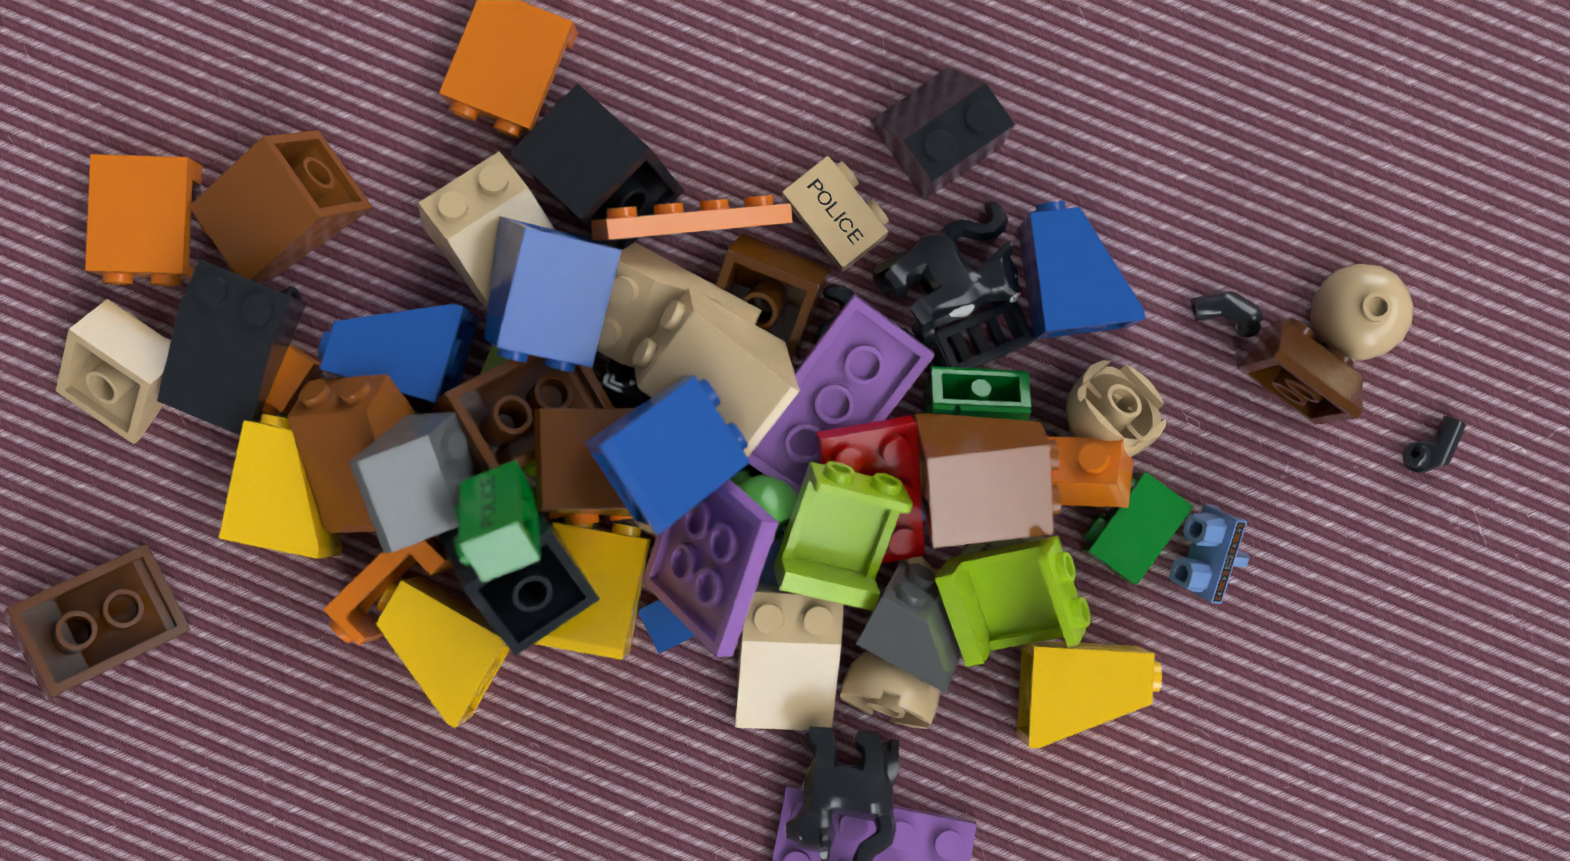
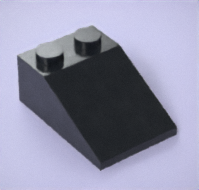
[157,259,307,435]

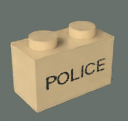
[782,156,889,273]

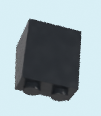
[870,67,1015,200]
[510,83,684,251]
[438,511,600,656]

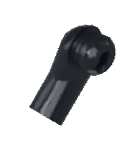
[1191,291,1263,338]

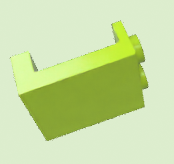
[773,461,913,611]
[935,536,1090,667]

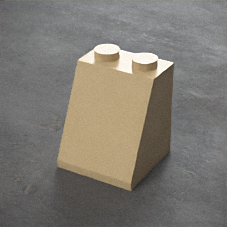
[632,287,800,457]

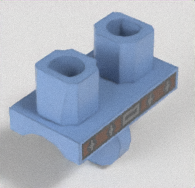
[1169,504,1250,604]

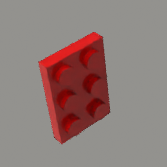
[816,415,925,564]

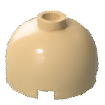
[1310,264,1414,361]
[1065,360,1166,457]
[840,651,940,729]

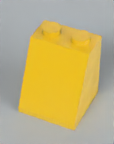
[218,414,342,559]
[534,516,651,660]
[376,576,510,728]
[1017,641,1162,748]

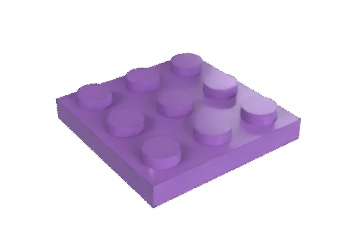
[642,479,779,657]

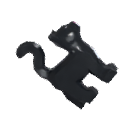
[873,200,1021,346]
[785,726,899,861]

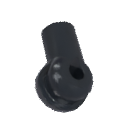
[1403,416,1467,473]

